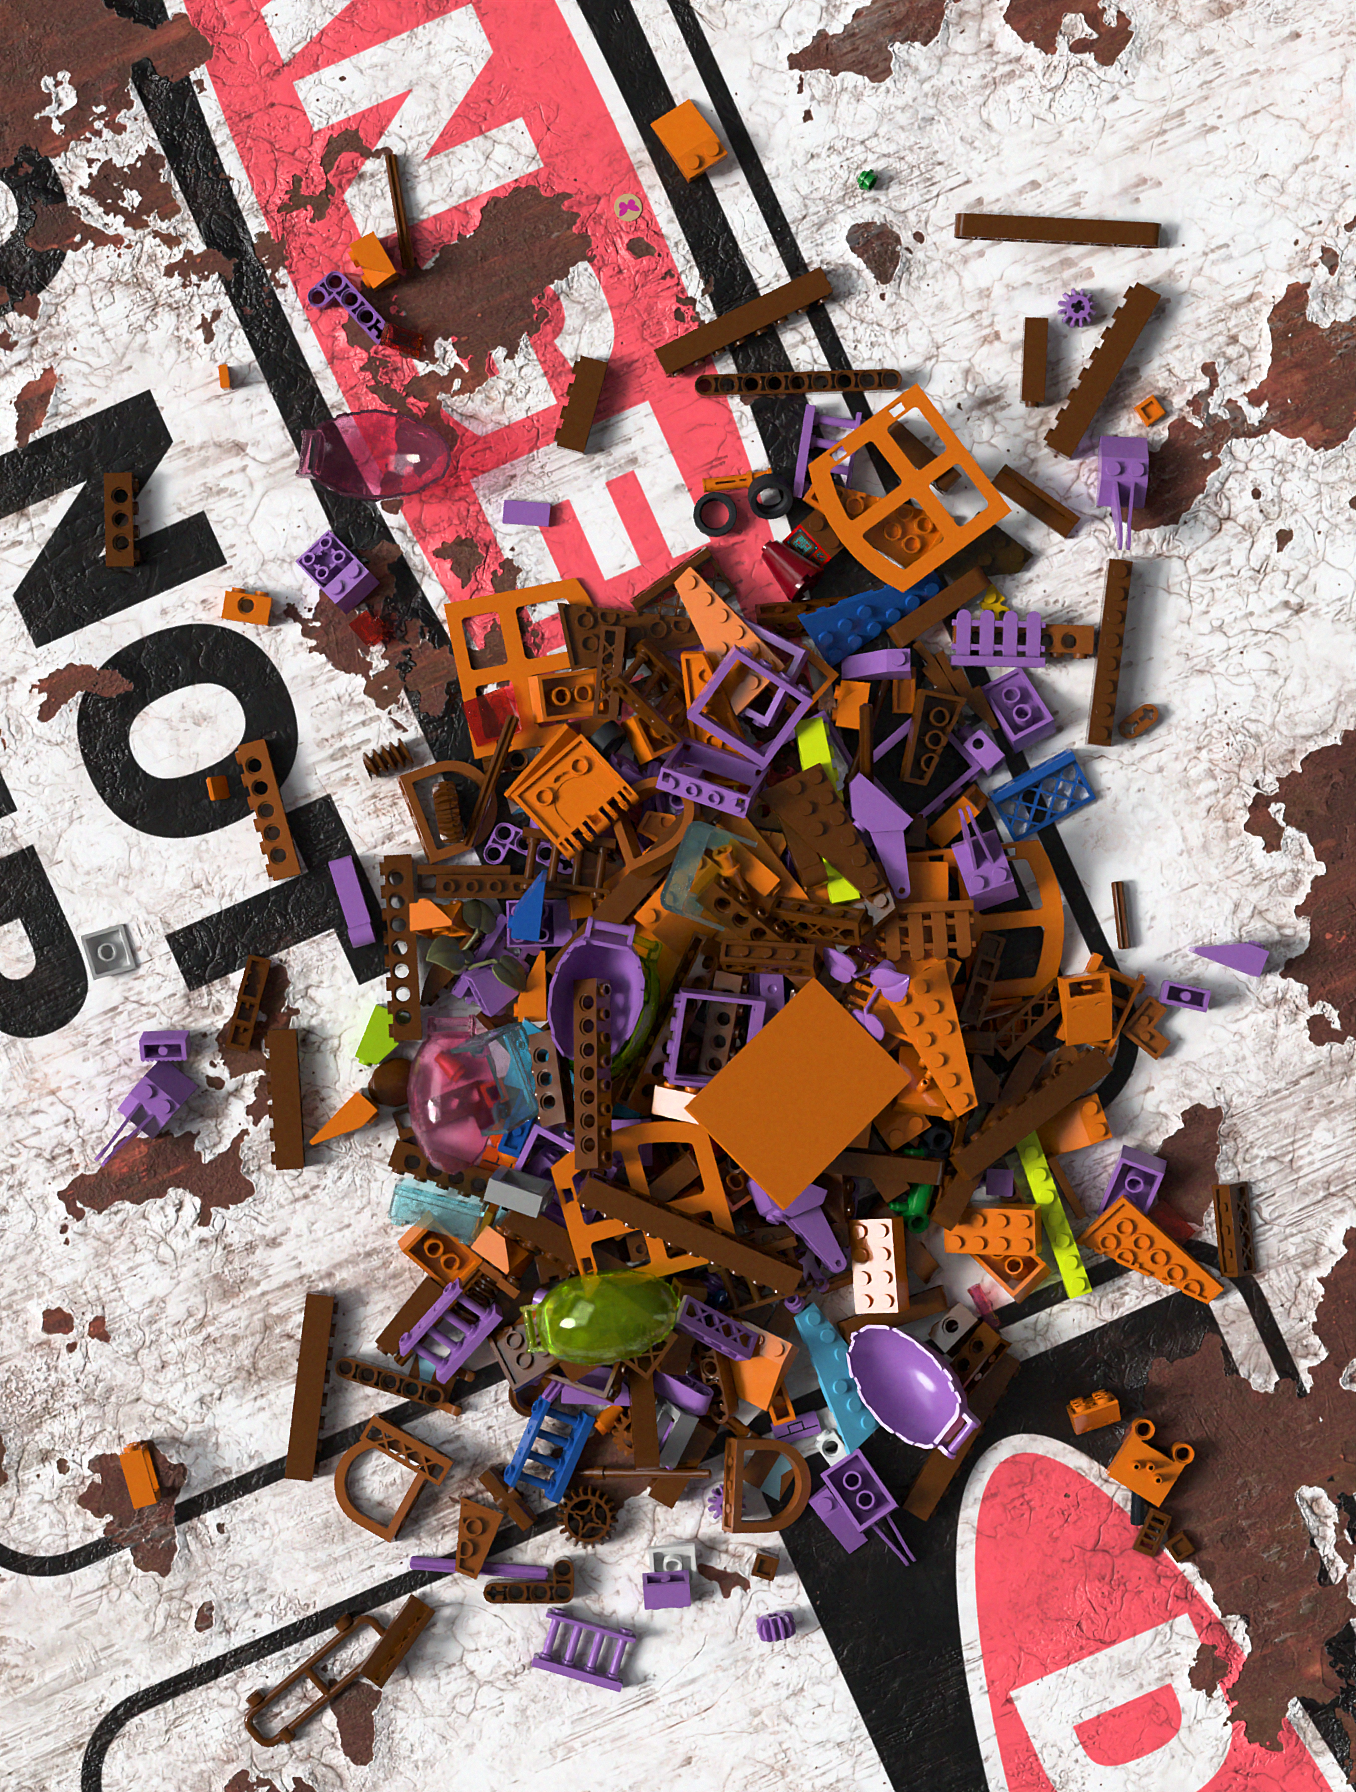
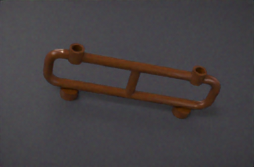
[244,1613,386,1748]

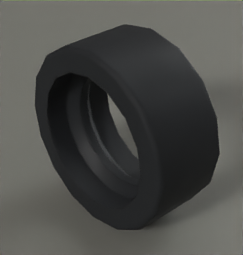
[748,473,793,520]
[693,492,737,537]
[588,720,627,761]

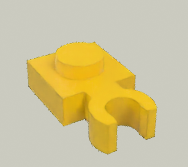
[978,584,1011,621]

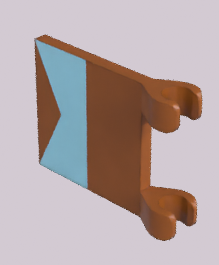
[407,1354,476,1416]
[743,1430,794,1501]

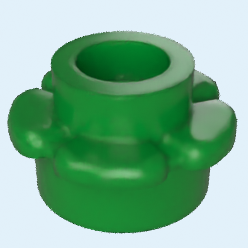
[857,169,878,192]

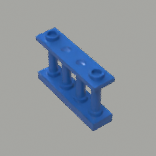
[504,1395,596,1504]

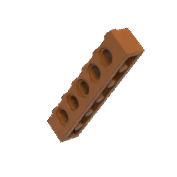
[952,624,1094,659]
[235,739,303,881]

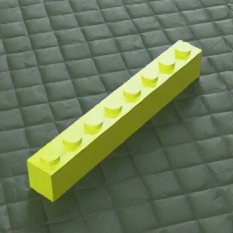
[794,716,861,905]
[1015,1130,1093,1299]

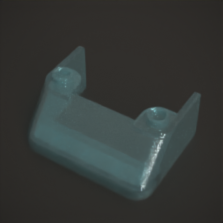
[660,820,757,931]
[450,1023,539,1136]
[387,1179,488,1246]

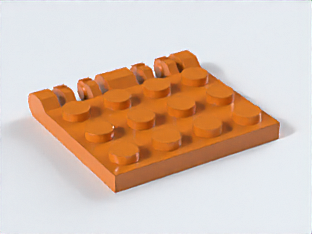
[511,734,640,861]
[844,928,962,1044]

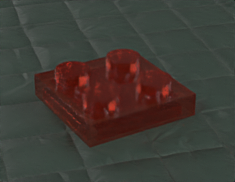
[461,687,521,747]

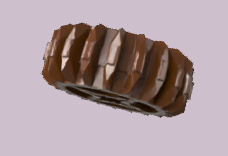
[432,781,464,844]
[556,1485,619,1549]

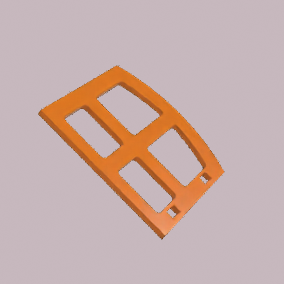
[808,383,1012,592]
[444,578,612,759]
[906,839,1064,1003]
[551,1121,735,1297]

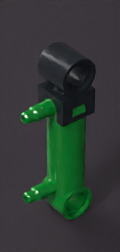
[889,1121,952,1234]

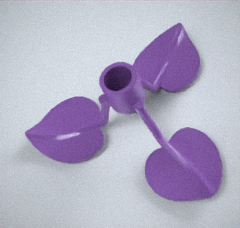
[823,947,910,1042]

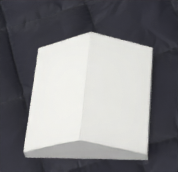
[78,924,136,981]
[648,1543,697,1584]

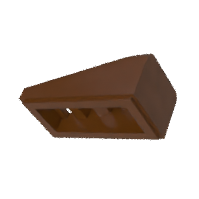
[1132,1506,1172,1558]

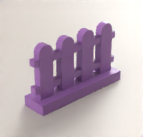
[950,609,1046,668]
[450,914,541,1017]

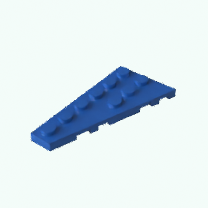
[797,570,945,667]

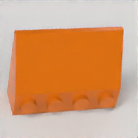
[634,846,751,957]
[693,1305,799,1412]

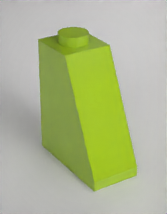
[355,1004,411,1067]

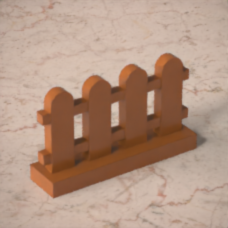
[880,900,976,963]

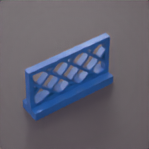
[987,748,1096,842]

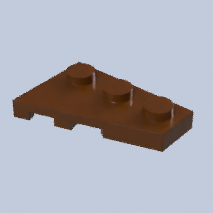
[830,887,898,955]

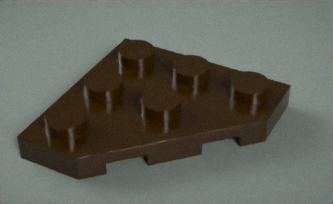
[937,511,1033,581]

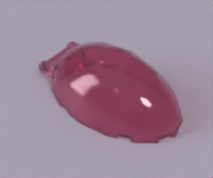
[295,409,452,503]
[407,1014,500,1175]

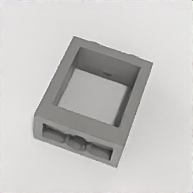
[483,1165,555,1218]
[655,1394,699,1468]

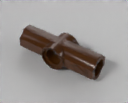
[478,1465,538,1531]

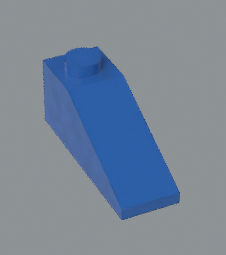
[507,870,548,942]

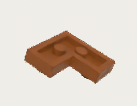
[1120,995,1171,1060]
[479,1260,523,1299]

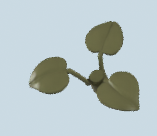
[426,898,526,993]

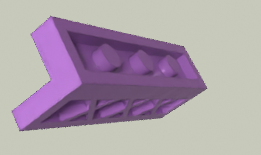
[665,1295,759,1361]

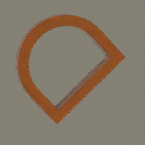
[396,760,497,865]
[608,777,701,880]
[334,1436,438,1543]
[722,1437,811,1533]

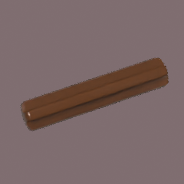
[1111,881,1131,950]

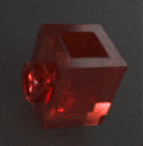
[349,610,385,647]

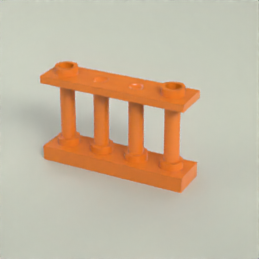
[1054,952,1147,1059]

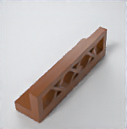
[360,1413,456,1486]

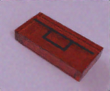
[379,322,424,358]

